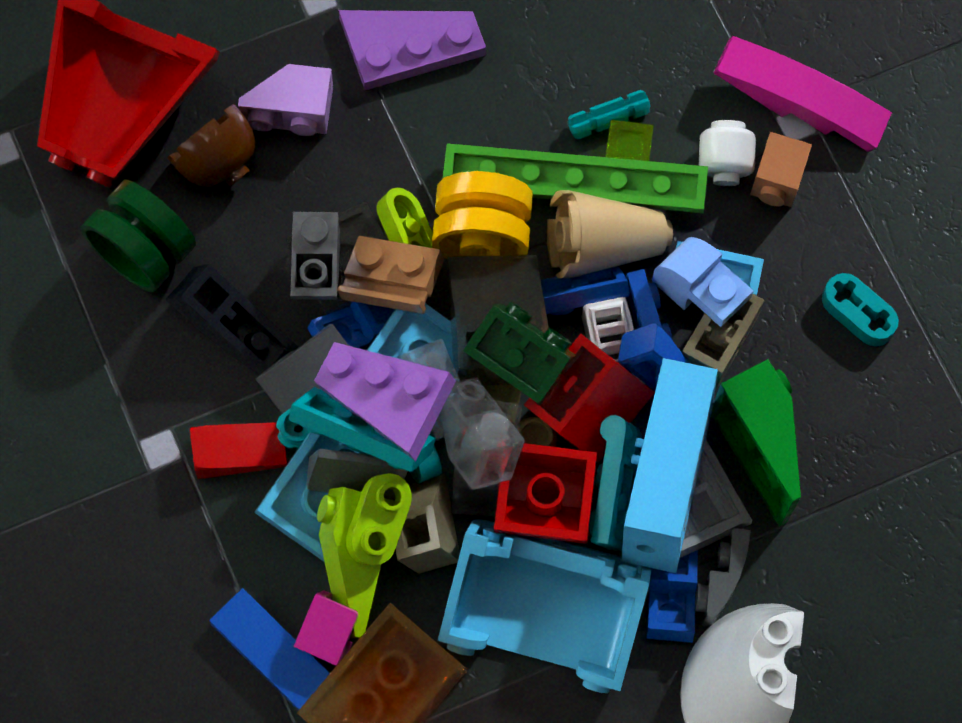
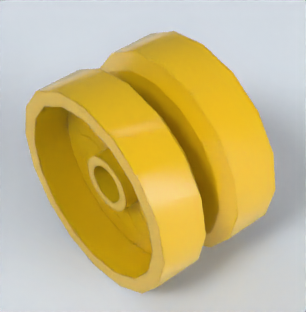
[432,171,533,268]

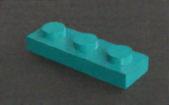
[289,387,435,472]

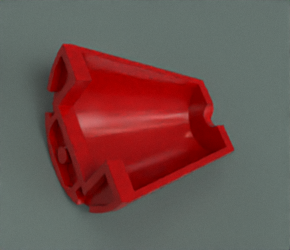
[37,0,220,188]

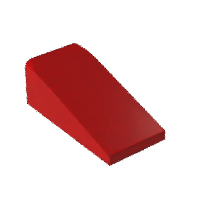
[190,422,287,479]

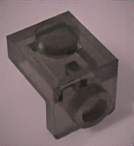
[451,455,501,518]

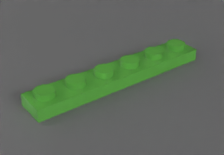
[443,143,708,213]

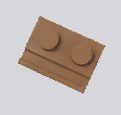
[337,236,445,314]

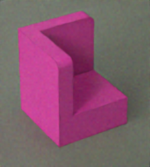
[294,590,358,666]

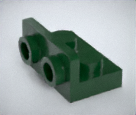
[463,301,576,404]

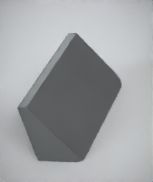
[306,448,408,500]

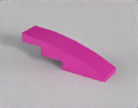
[713,36,892,152]

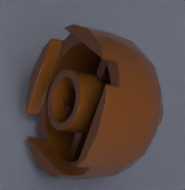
[167,104,255,187]

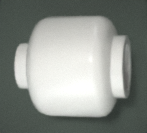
[699,120,756,186]

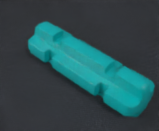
[568,90,651,139]

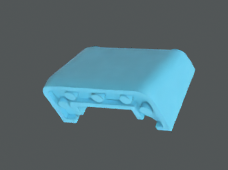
[437,520,651,693]

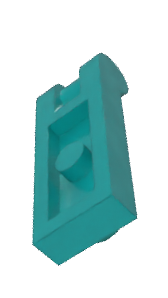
[589,415,642,551]

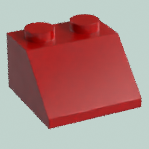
[494,441,597,544]

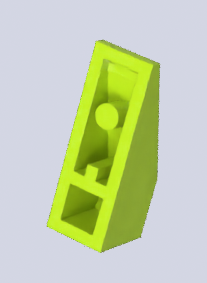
[317,487,395,639]

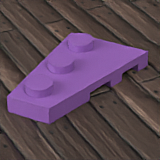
[339,10,486,90]
[314,342,456,462]

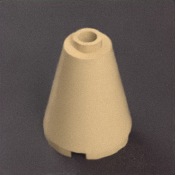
[547,190,673,279]

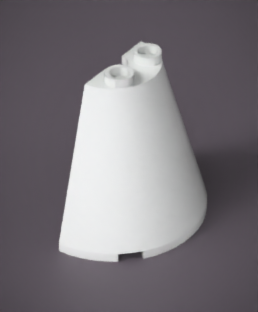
[680,603,804,723]

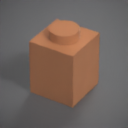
[750,132,812,207]

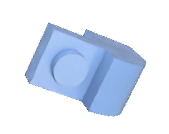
[652,237,754,327]

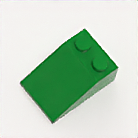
[711,359,801,527]

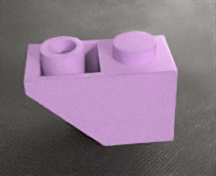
[238,64,333,136]

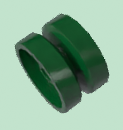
[80,180,196,293]

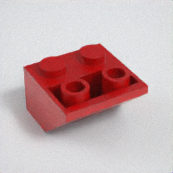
[524,333,655,463]

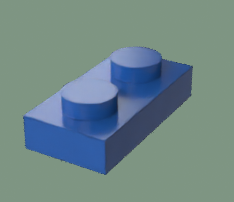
[532,266,630,315]
[626,269,673,340]

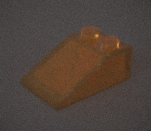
[297,603,468,723]

